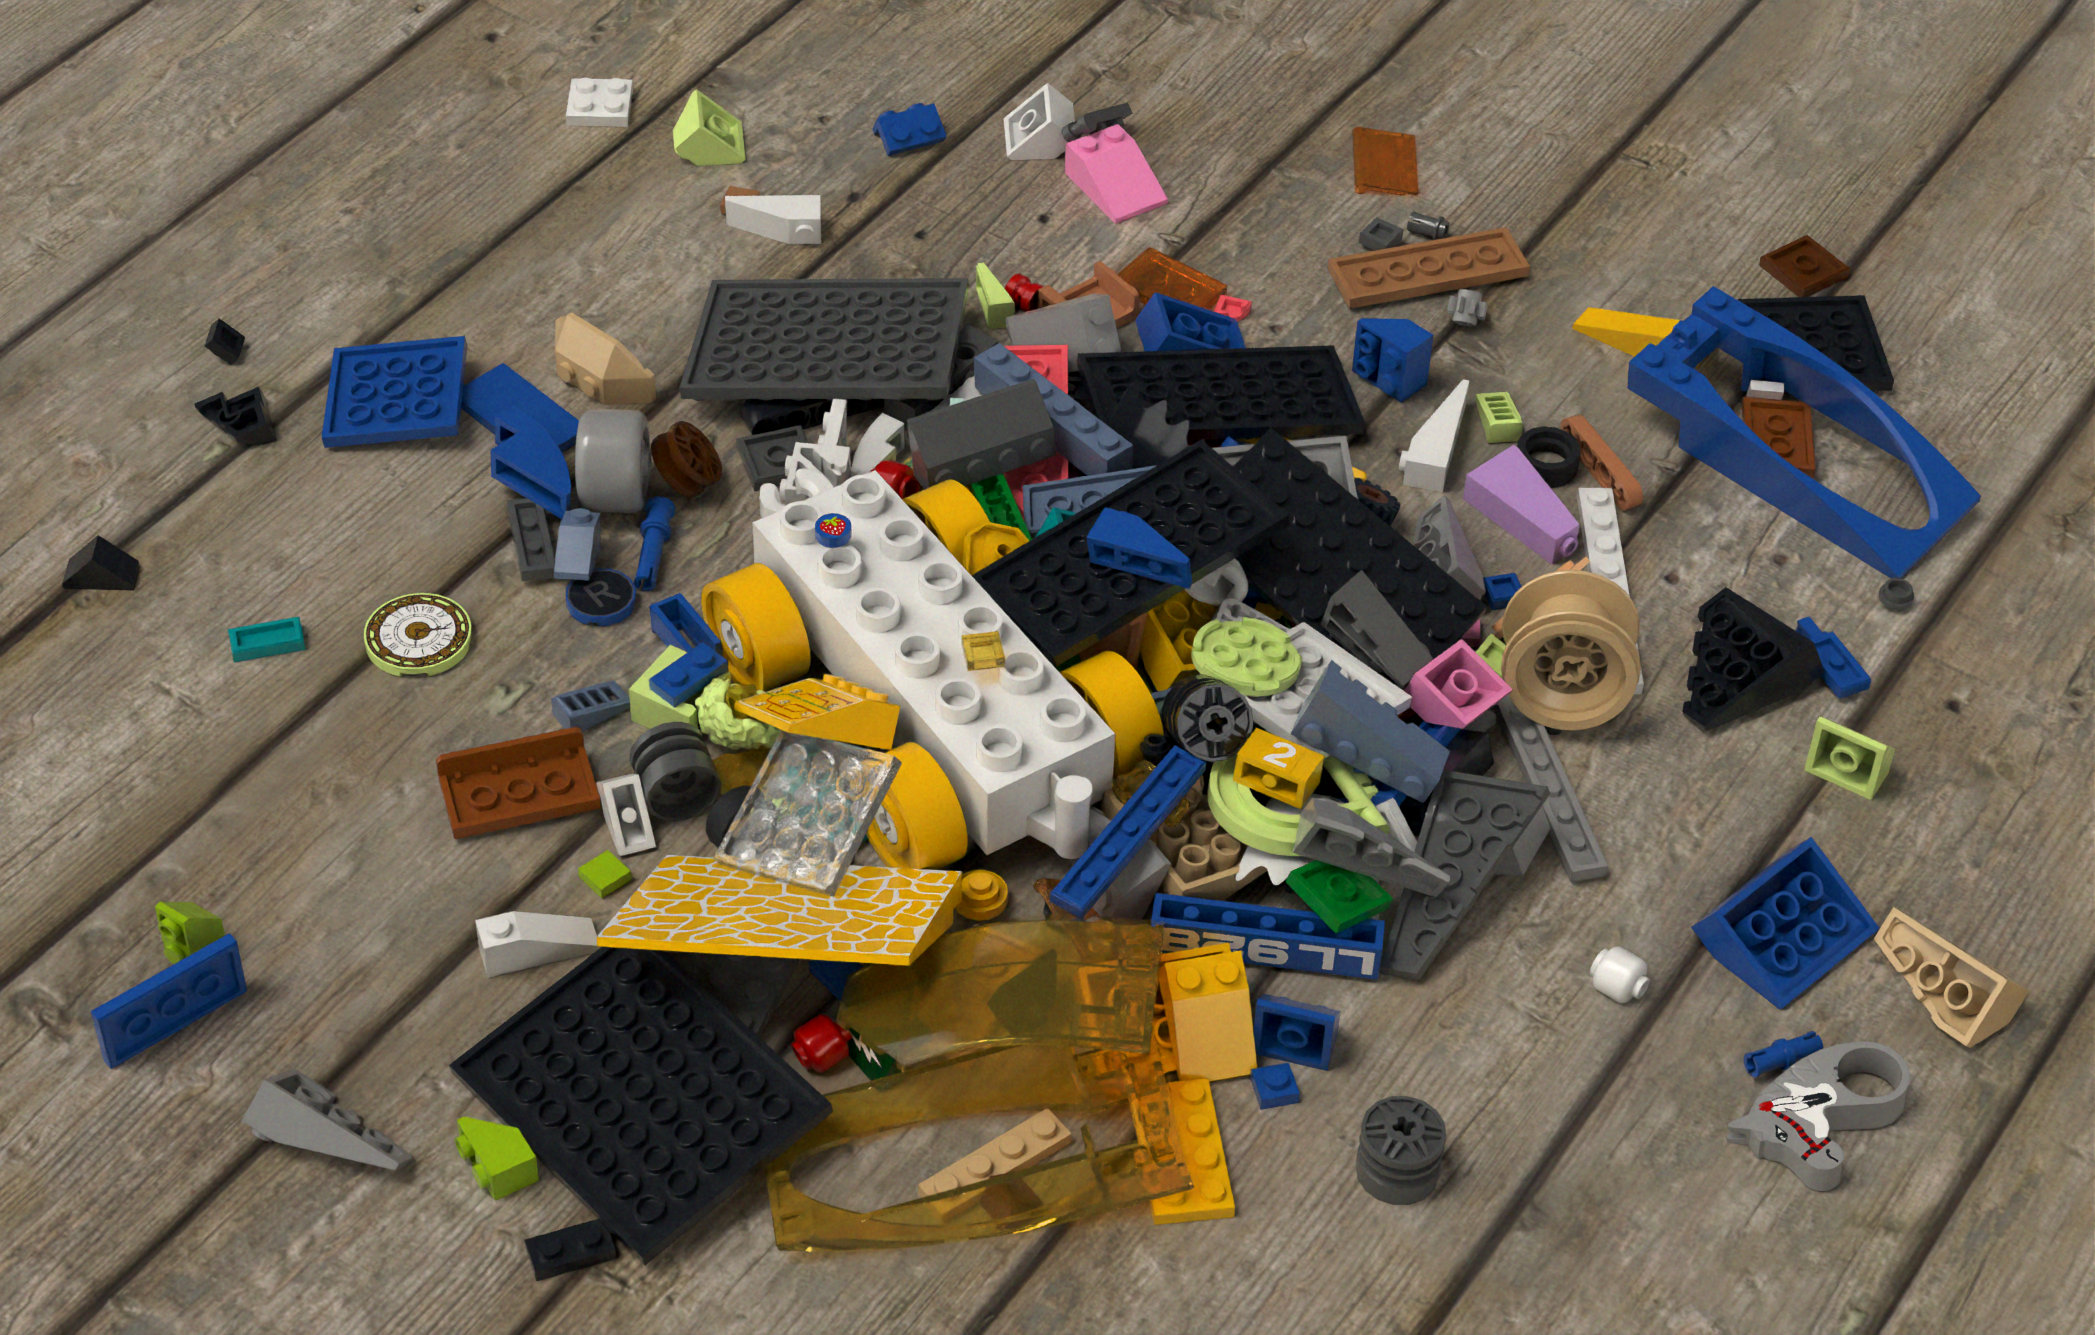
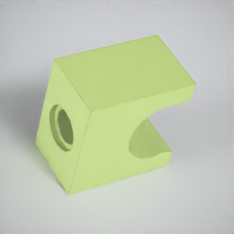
[629,645,731,729]

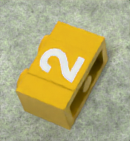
[1233,728,1325,809]

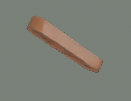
[1561,414,1643,511]

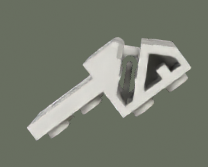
[779,399,851,506]

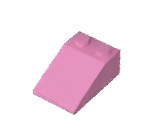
[1065,124,1168,224]

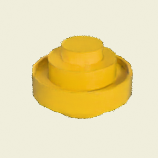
[955,870,1008,921]

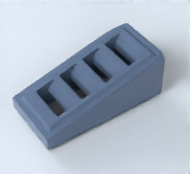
[551,680,630,732]

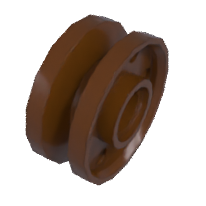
[651,421,722,498]

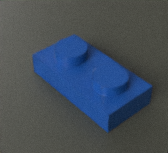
[649,642,728,708]

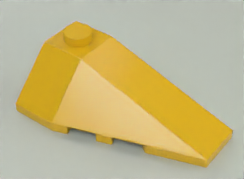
[1572,307,1705,370]

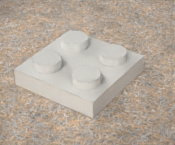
[566,77,633,127]

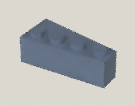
[1291,660,1450,803]

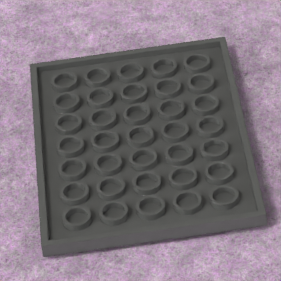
[679,278,969,401]

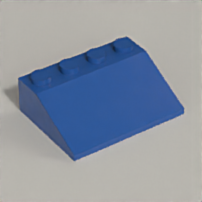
[1691,837,1880,1010]

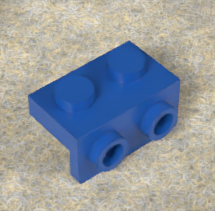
[872,103,947,156]

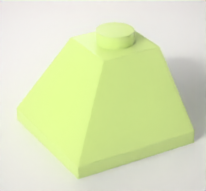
[673,89,745,166]

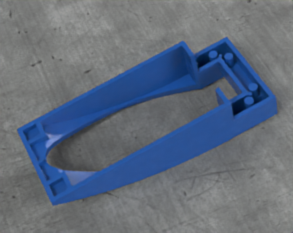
[1627,286,1981,578]

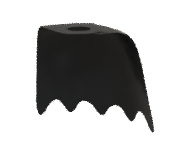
[1078,382,1204,477]

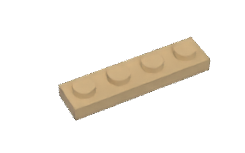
[918,1108,1072,1221]

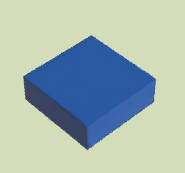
[1483,573,1522,610]

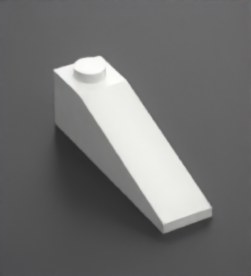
[1399,379,1469,493]

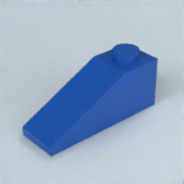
[1086,507,1193,589]

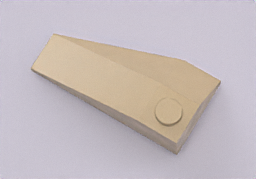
[1874,907,2029,1048]

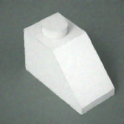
[596,774,656,856]

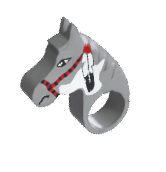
[1726,1042,1910,1191]

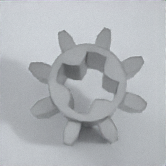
[1447,289,1488,327]

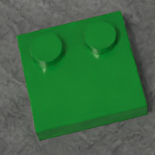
[1285,860,1393,934]

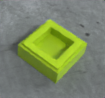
[578,850,632,898]

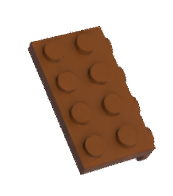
[436,727,601,839]

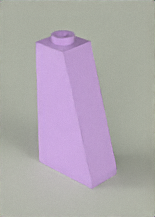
[1463,445,1580,564]

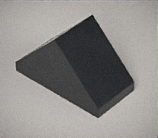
[62,535,140,591]

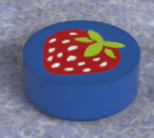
[815,513,852,548]

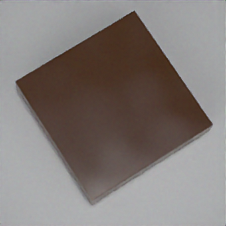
[1759,235,1851,297]

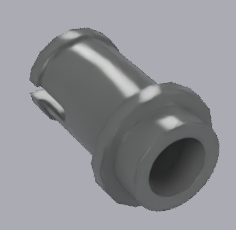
[1407,211,1450,240]

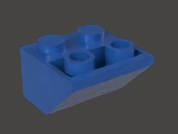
[1352,318,1433,403]

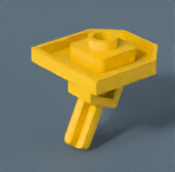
[963,521,1030,575]

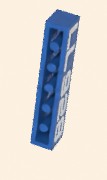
[1149,893,1385,980]

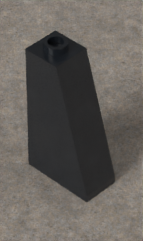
[1399,729,1494,832]

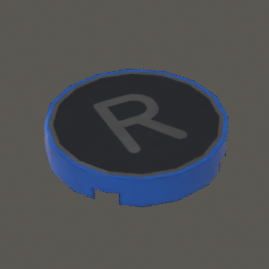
[566,569,636,626]

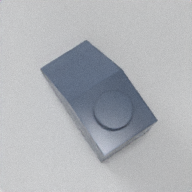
[554,508,601,581]

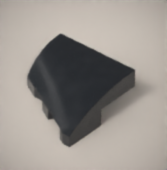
[195,387,277,445]

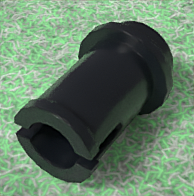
[1140,734,1170,781]

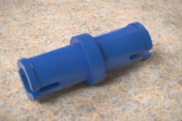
[1744,1031,1823,1077]

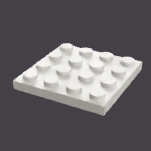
[1244,622,1412,758]

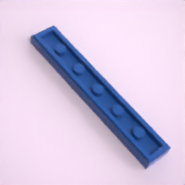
[1050,745,1207,919]

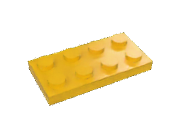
[1130,1078,1235,1225]

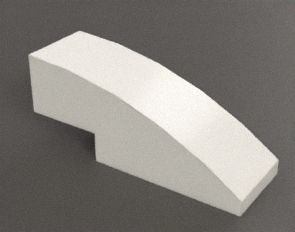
[850,413,905,478]

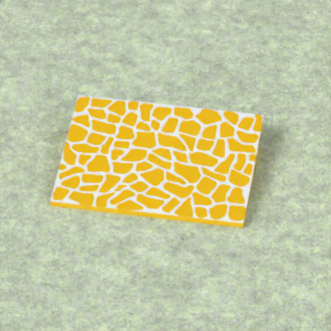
[597,855,962,966]

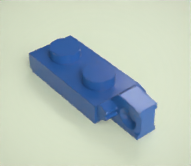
[1796,616,1871,699]

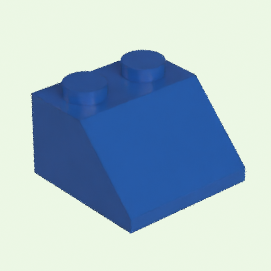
[1254,994,1341,1071]

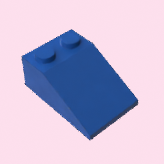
[1135,292,1246,351]

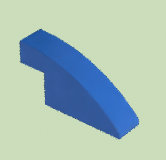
[490,405,571,519]

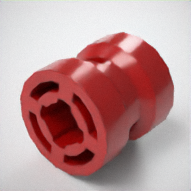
[1005,273,1044,312]

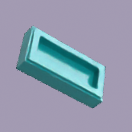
[228,617,306,663]

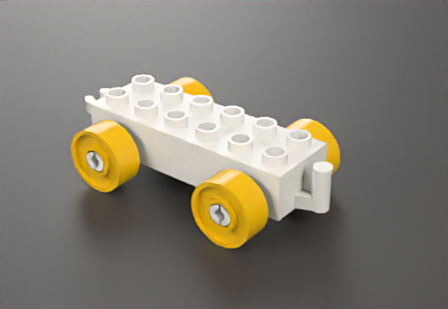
[701,468,1164,870]

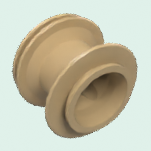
[1501,570,1641,730]

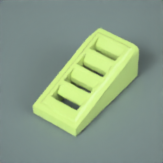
[976,263,1015,329]
[1475,392,1523,443]

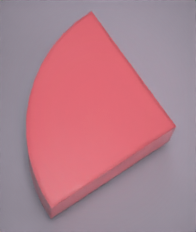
[1214,295,1252,322]

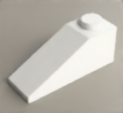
[725,195,821,244]
[475,911,601,978]

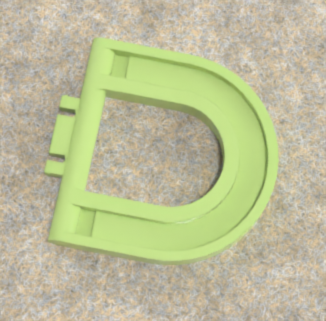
[1207,732,1390,856]

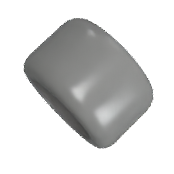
[575,409,651,513]

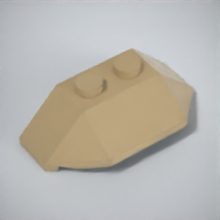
[555,312,656,405]

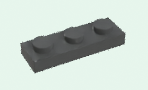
[507,498,555,581]

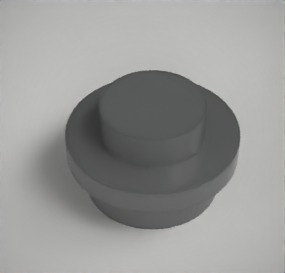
[1879,578,1914,610]

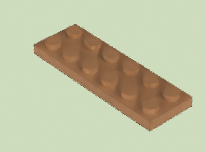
[1328,227,1530,309]

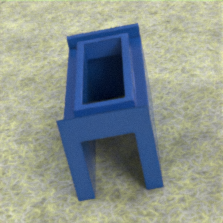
[649,593,723,657]

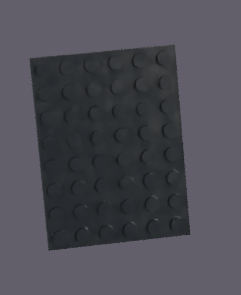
[449,947,833,1265]

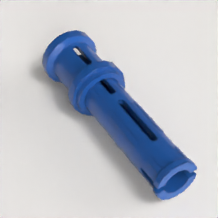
[634,496,676,591]

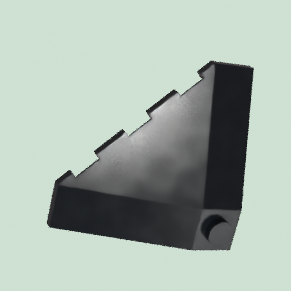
[1682,587,1825,731]

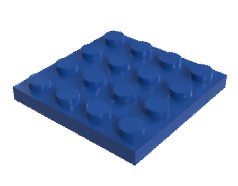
[322,336,468,448]

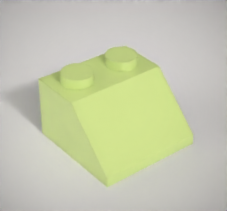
[1804,717,1895,800]

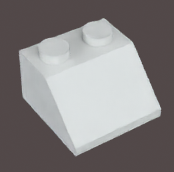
[1004,83,1075,160]

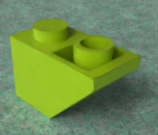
[155,902,225,964]
[454,1116,539,1201]

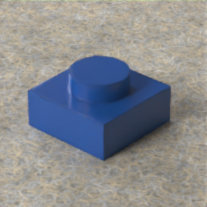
[1250,1063,1300,1110]

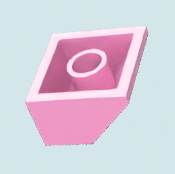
[1404,639,1513,729]

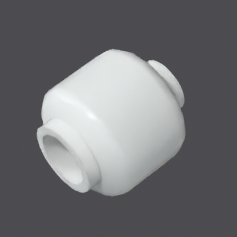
[1590,946,1650,1004]

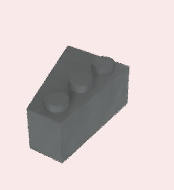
[1321,570,1433,691]

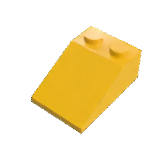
[1157,950,1257,1082]

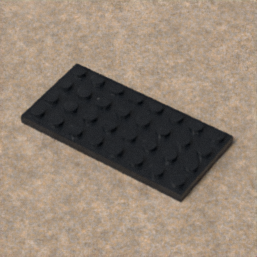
[1077,345,1366,441]
[1233,428,1487,660]
[971,439,1290,667]

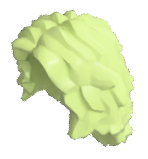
[695,678,788,750]

